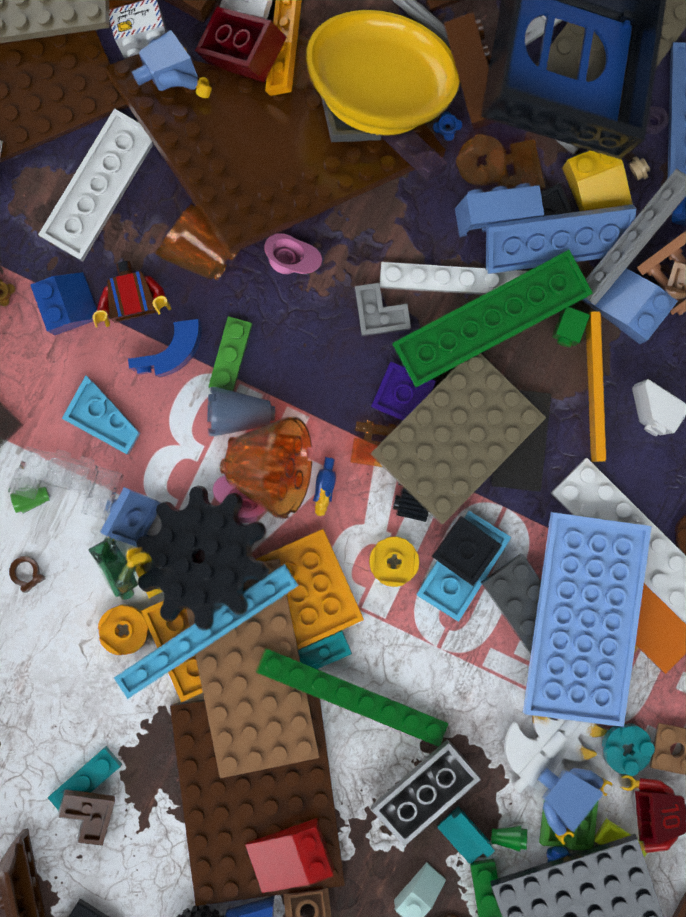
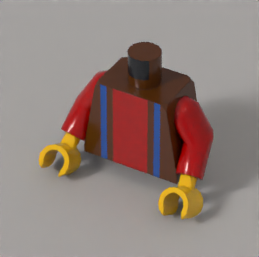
[92,261,171,328]

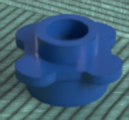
[433,112,462,141]

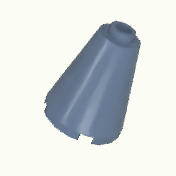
[207,387,275,437]

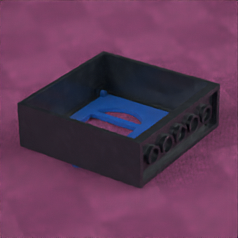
[481,0,666,159]

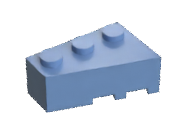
[455,183,544,237]

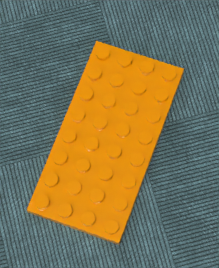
[141,529,364,702]

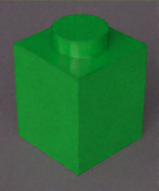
[552,307,590,348]

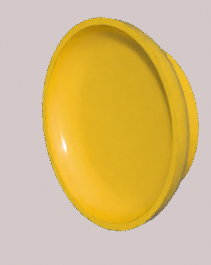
[307,10,460,135]

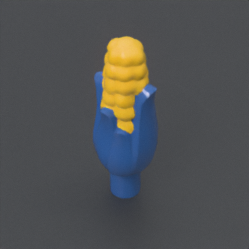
[313,457,336,516]

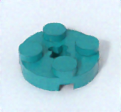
[602,723,655,776]

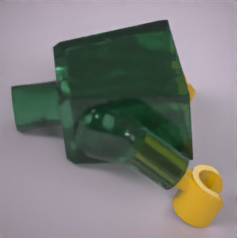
[88,537,146,600]

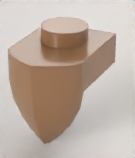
[665,261,686,299]

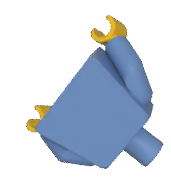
[132,30,212,98]
[538,768,612,845]

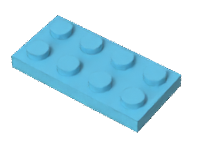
[416,511,511,622]

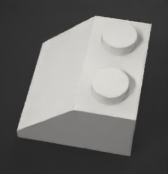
[632,379,686,436]

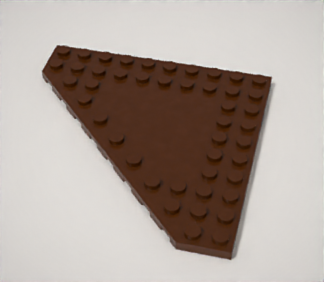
[105,54,446,254]

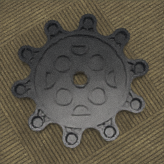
[137,485,268,631]

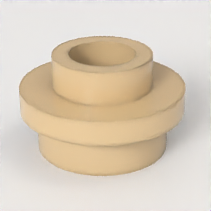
[628,156,650,181]

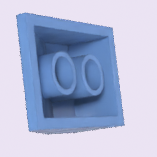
[582,268,678,345]

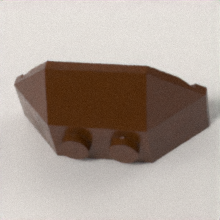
[0,828,46,917]

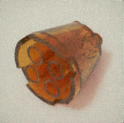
[154,200,240,281]

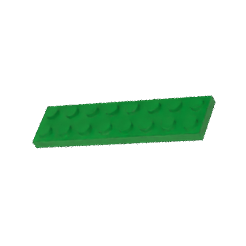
[392,250,593,388]

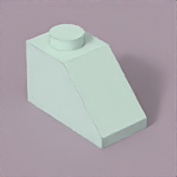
[394,862,446,917]

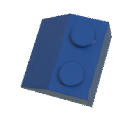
[30,272,97,335]

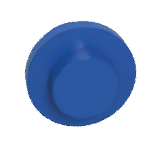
[546,846,571,862]

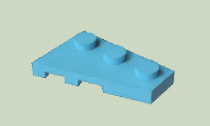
[62,375,140,455]

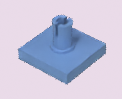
[100,487,160,547]

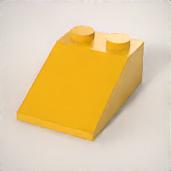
[562,150,633,211]

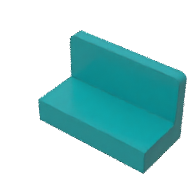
[438,806,495,864]

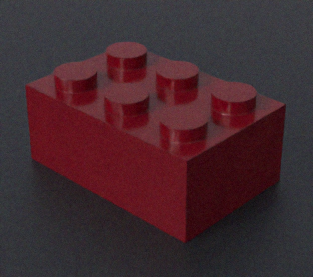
[195,6,287,82]

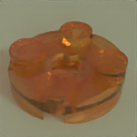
[456,134,507,186]

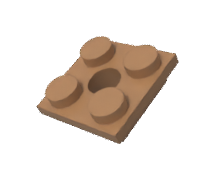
[650,723,686,775]
[283,888,332,917]

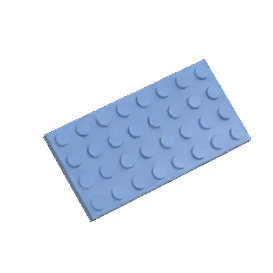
[523,512,652,727]

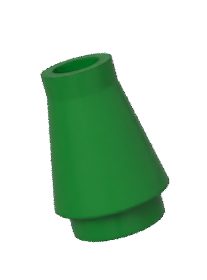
[491,826,527,852]

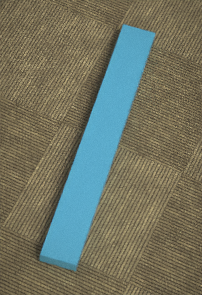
[114,564,298,699]

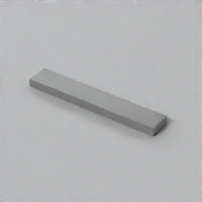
[586,169,686,305]

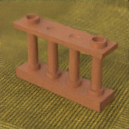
[637,231,686,316]

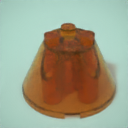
[220,416,312,519]

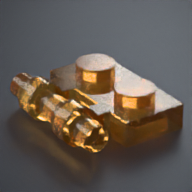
[493,139,545,190]
[350,420,396,468]

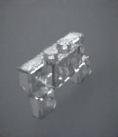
[8,446,124,520]

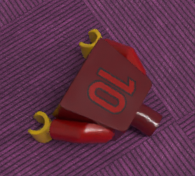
[620,775,686,853]

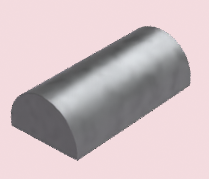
[371,739,481,846]

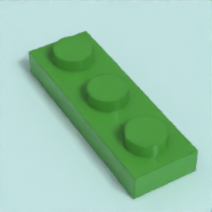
[208,316,253,391]

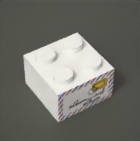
[109,0,167,59]

